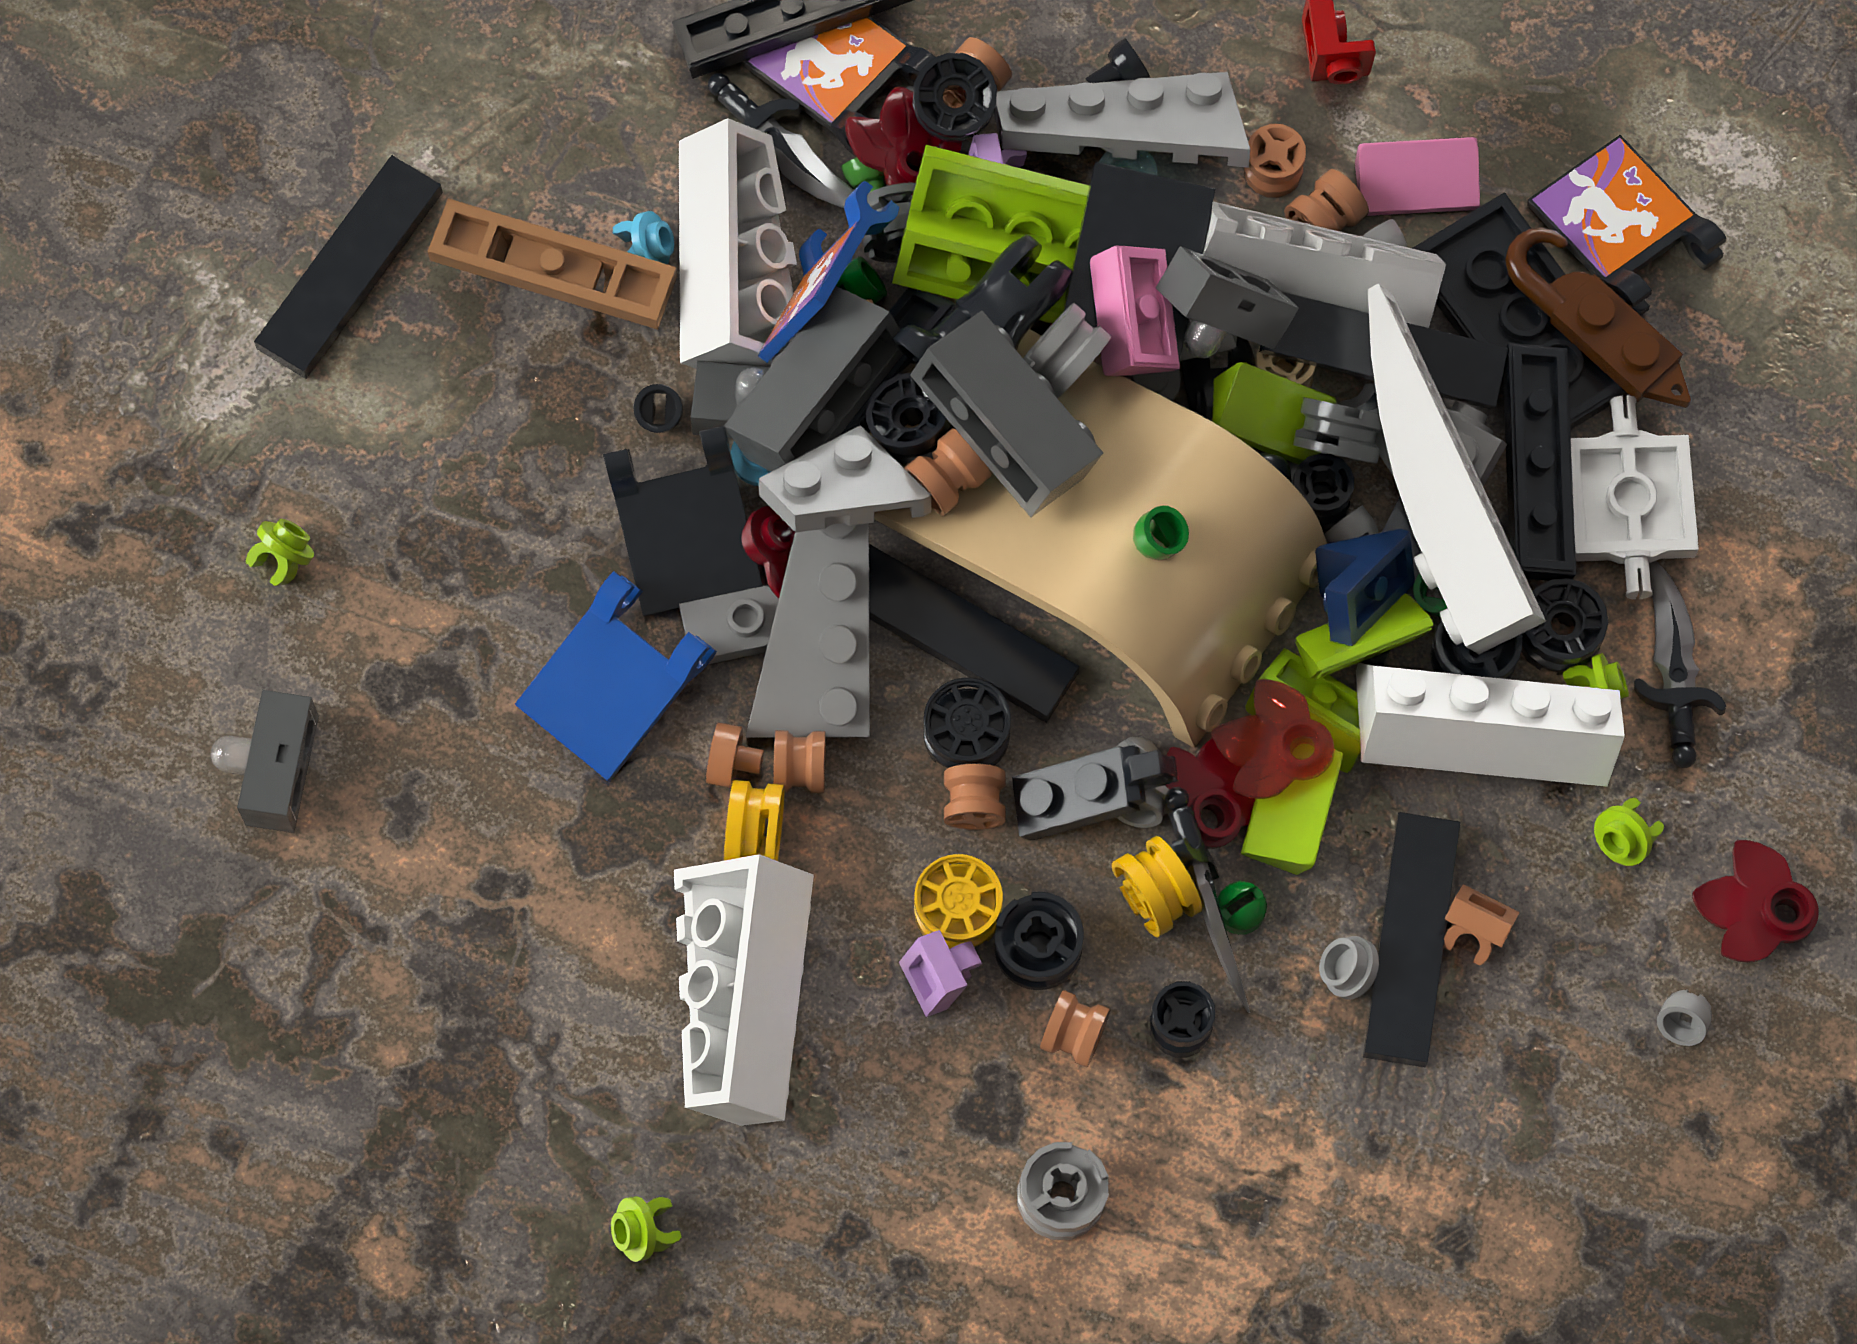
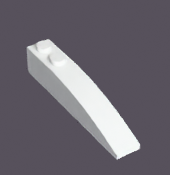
[1368,283,1546,654]

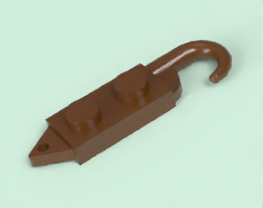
[1505,228,1691,408]

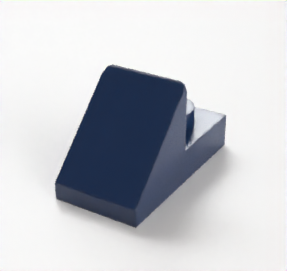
[1315,529,1415,646]

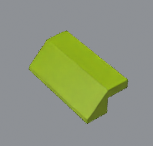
[892,145,1089,323]

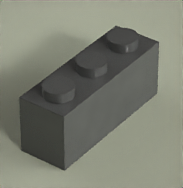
[724,286,903,472]
[910,310,1103,517]

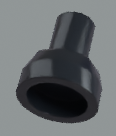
[1085,38,1151,83]

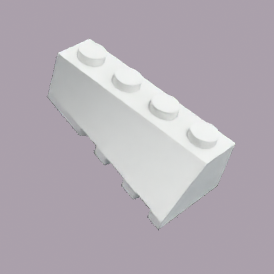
[679,118,799,368]
[1202,202,1446,328]
[1356,663,1625,787]
[674,854,814,1126]

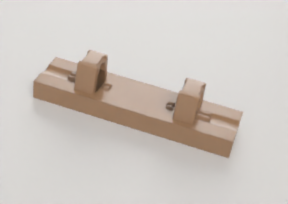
[427,198,678,330]

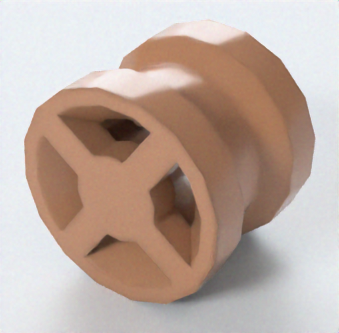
[1244,124,1306,198]
[774,730,826,793]
[944,764,1006,830]
[1040,990,1111,1067]

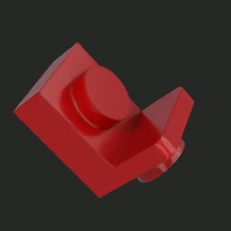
[1302,0,1376,85]

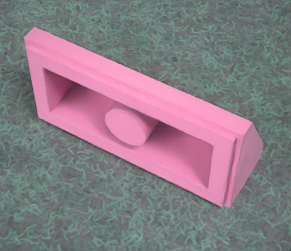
[1355,137,1480,216]
[1090,245,1180,376]

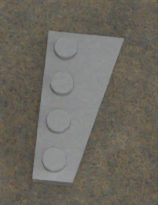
[994,72,1250,168]
[745,523,870,738]

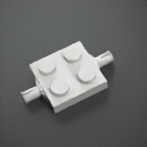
[1571,395,1699,599]

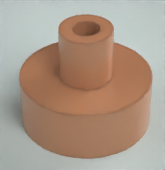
[706,722,764,788]

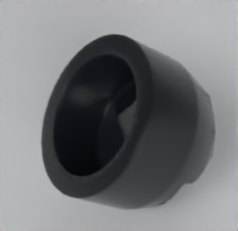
[633,384,683,433]

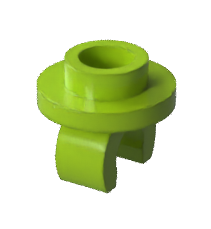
[246,519,314,586]
[1563,653,1629,699]
[1594,798,1664,866]
[611,1196,682,1262]

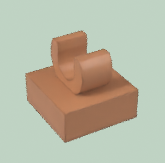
[1444,884,1520,966]

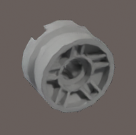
[1023,303,1111,399]
[1017,1142,1109,1240]

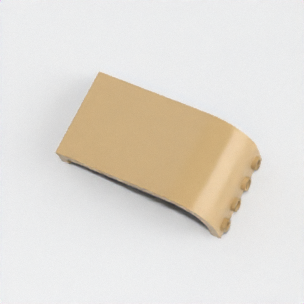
[869,295,1327,748]

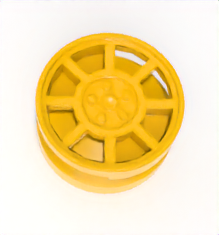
[724,780,785,861]
[1112,836,1202,938]
[914,854,1003,949]

